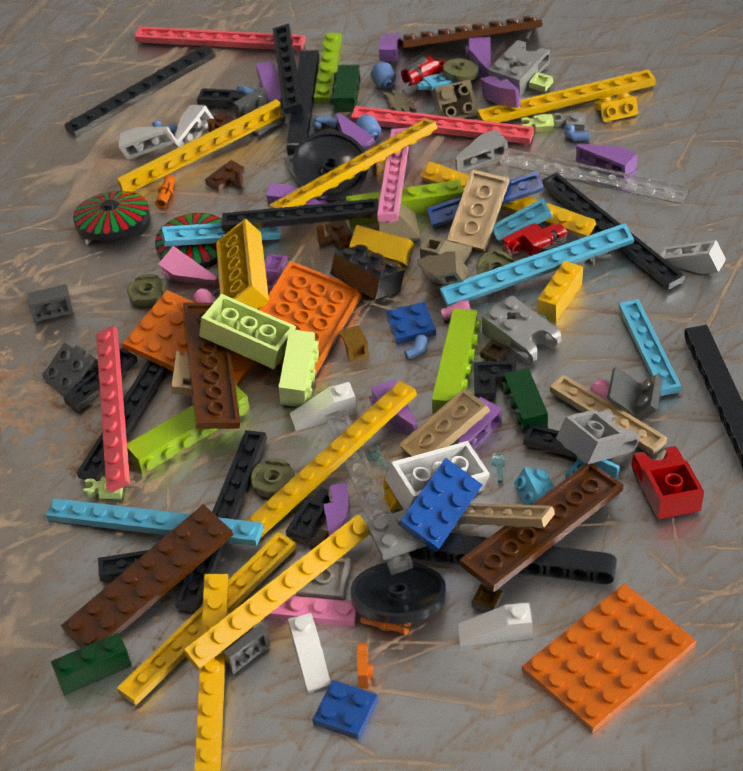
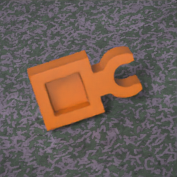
[357,643,373,689]

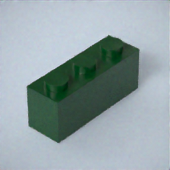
[330,65,361,112]
[501,368,548,434]
[50,632,132,695]

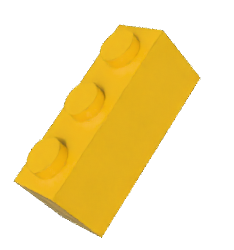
[349,225,416,267]
[537,261,583,323]

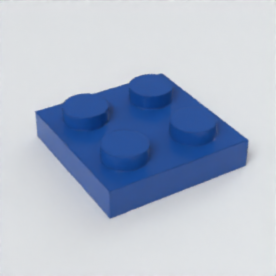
[386,302,436,344]
[312,680,378,740]

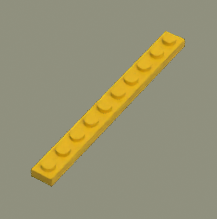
[477,69,656,123]
[117,99,283,192]
[269,118,438,208]
[420,161,596,238]
[246,381,417,538]
[182,514,370,671]
[117,532,296,706]
[195,574,229,771]

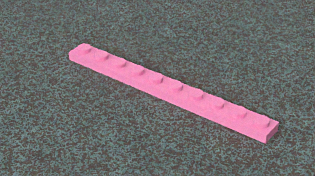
[377,128,409,223]

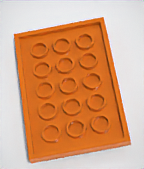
[259,261,363,376]
[122,290,257,386]
[522,583,696,733]

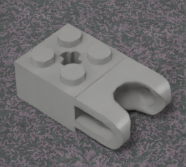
[488,40,550,97]
[482,296,562,364]
[556,410,641,464]

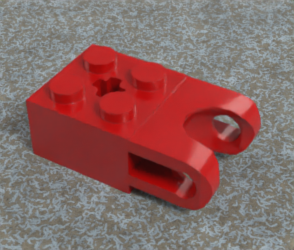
[631,446,704,519]

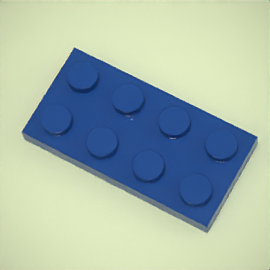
[398,458,483,552]

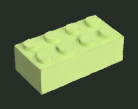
[199,294,296,369]

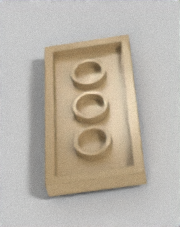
[447,169,509,252]
[399,388,490,457]

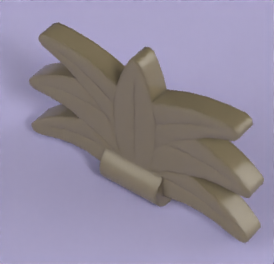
[383,89,417,112]

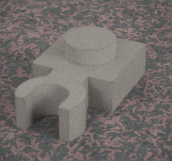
[554,112,586,131]

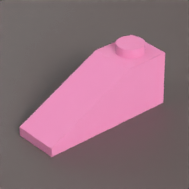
[158,246,220,288]

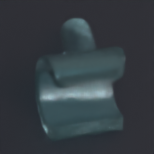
[367,444,391,470]
[491,453,505,483]

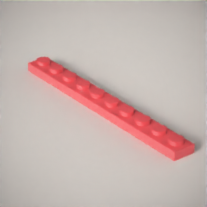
[135,26,305,51]
[351,106,534,144]
[96,325,130,493]

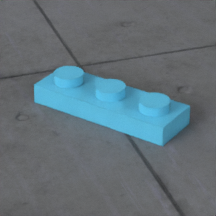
[493,198,552,244]

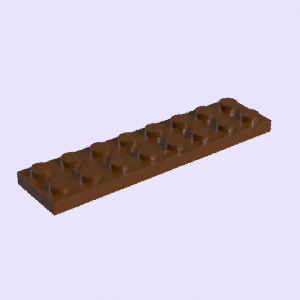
[400,15,543,48]
[183,302,240,429]
[460,463,624,592]
[61,504,234,648]

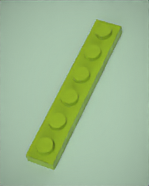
[314,32,342,103]

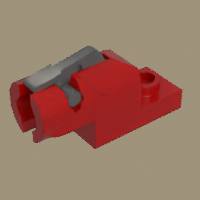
[401,56,446,86]
[502,223,567,256]

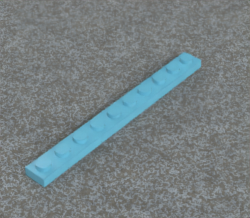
[440,223,634,307]
[46,498,264,546]

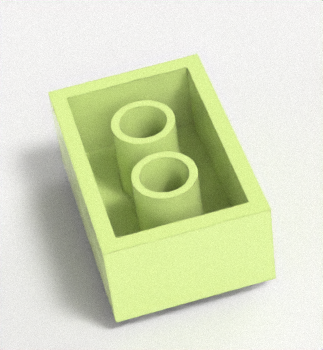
[279,329,319,407]

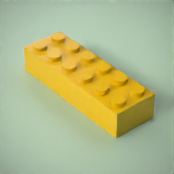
[216,219,269,309]

